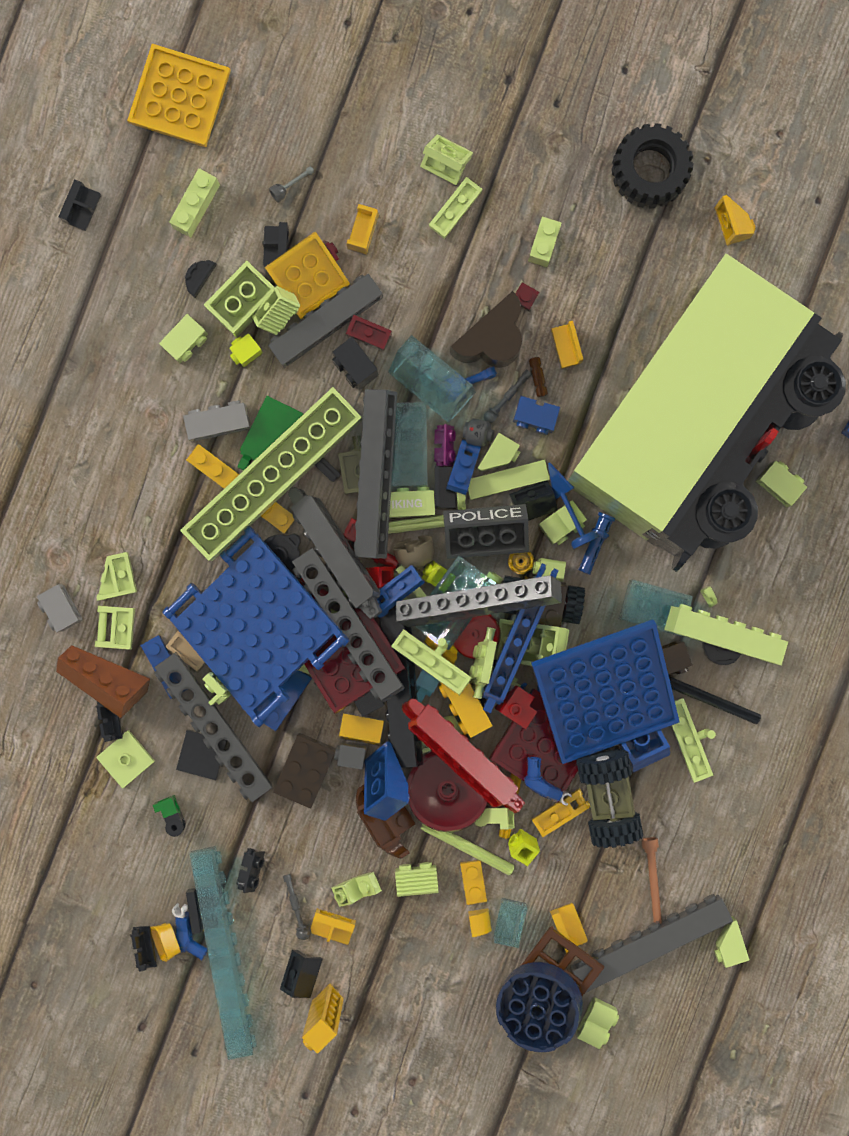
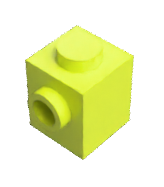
[229,333,263,367]
[508,829,540,867]

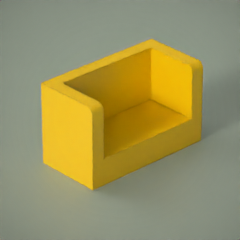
[346,204,379,255]

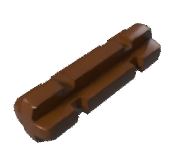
[529,357,548,397]

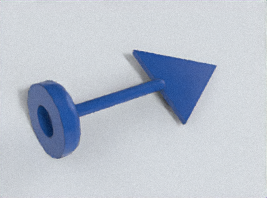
[548,462,599,549]

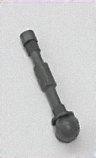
[484,369,532,423]
[283,874,311,940]

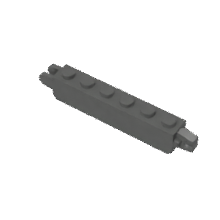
[288,487,382,619]

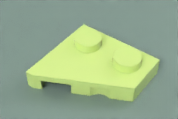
[96,552,137,601]

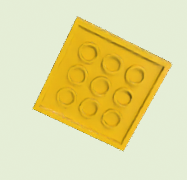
[127,44,231,147]

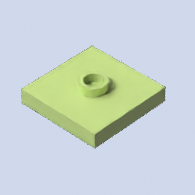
[96,730,155,789]

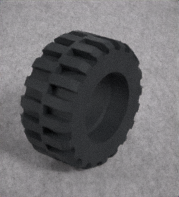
[611,123,694,209]

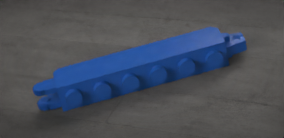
[483,563,559,713]

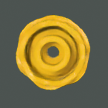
[508,552,534,574]

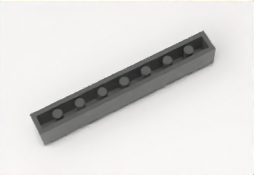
[354,389,397,559]
[571,894,733,993]

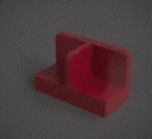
[346,315,392,351]

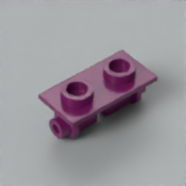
[434,424,456,467]

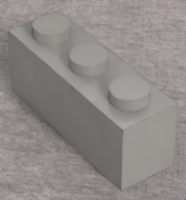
[183,401,251,442]

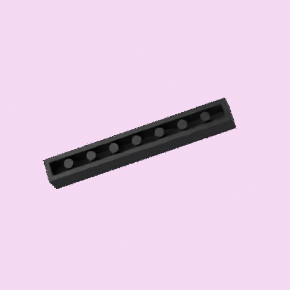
[378,602,424,768]

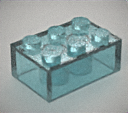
[618,580,693,637]

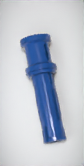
[578,512,616,575]

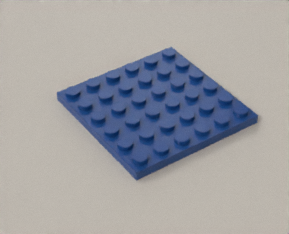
[531,619,680,764]

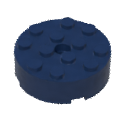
[496,962,583,1052]

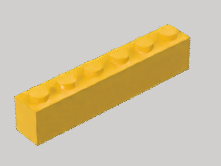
[302,984,344,1054]

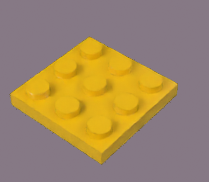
[264,232,350,319]

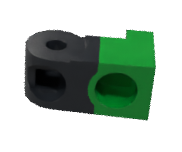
[152,795,186,837]

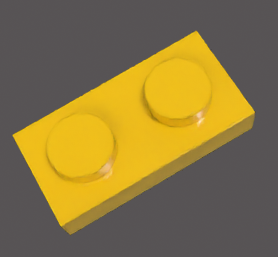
[460,860,487,905]

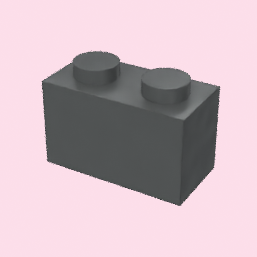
[334,741,367,770]

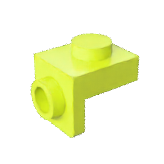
[422,560,455,592]

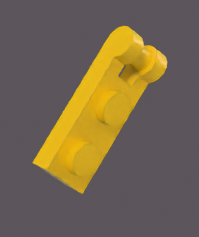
[531,788,591,837]

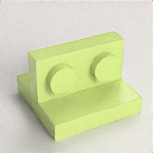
[420,134,473,185]

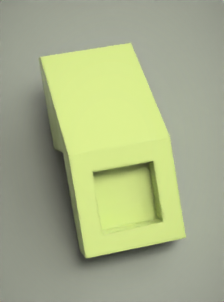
[331,872,382,907]

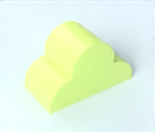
[494,619,569,666]

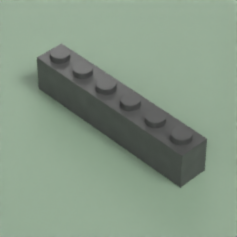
[268,273,383,368]

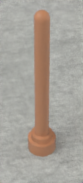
[641,837,662,924]

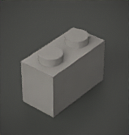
[37,584,83,632]

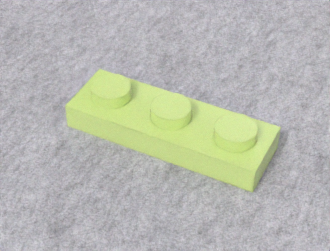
[429,177,483,239]

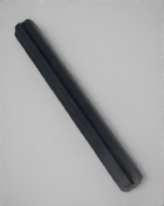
[669,676,761,724]

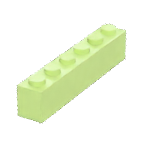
[664,604,788,665]

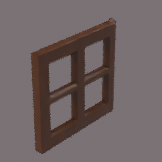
[521,926,605,996]

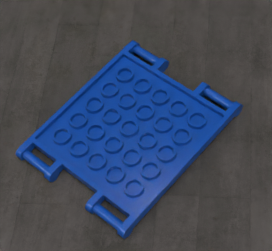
[162,526,349,727]

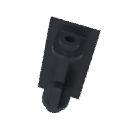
[95,701,123,742]
[236,848,265,893]
[130,926,157,972]

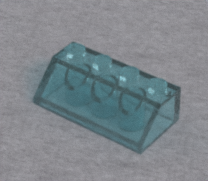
[388,335,476,423]

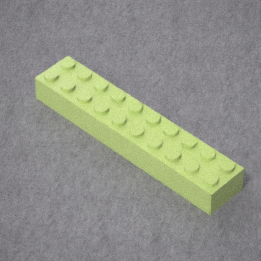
[180,387,362,561]

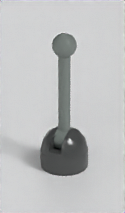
[269,167,314,203]

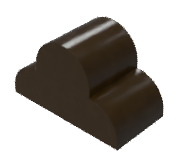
[450,291,522,368]

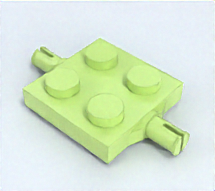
[469,627,497,699]

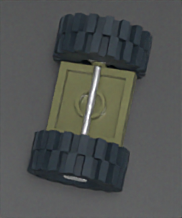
[577,749,643,848]

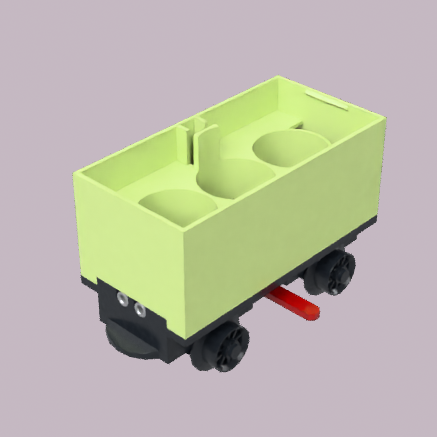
[568,254,846,572]

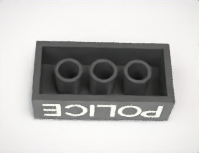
[443,504,529,559]

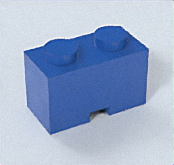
[513,396,560,435]

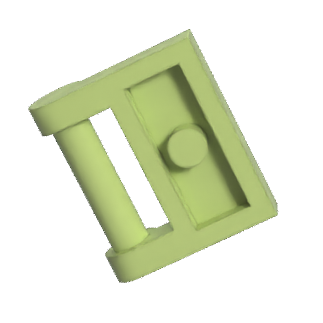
[95,606,135,649]

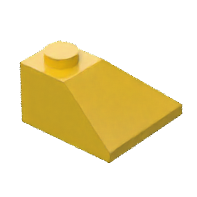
[714,195,755,246]

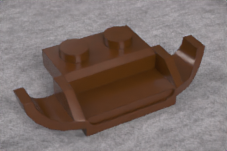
[356,785,415,859]

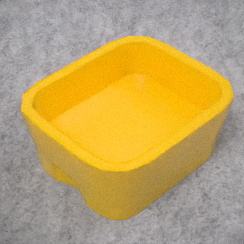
[150,923,180,962]

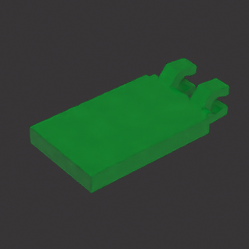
[237,396,304,471]

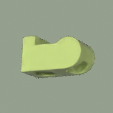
[475,807,515,829]

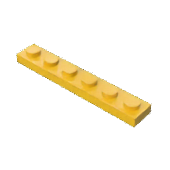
[186,444,295,534]

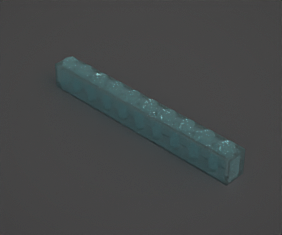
[189,846,257,1060]

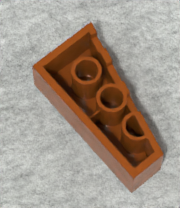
[56,645,150,718]

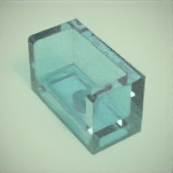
[493,898,527,948]

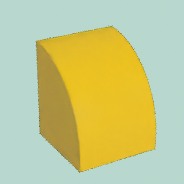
[468,908,492,937]

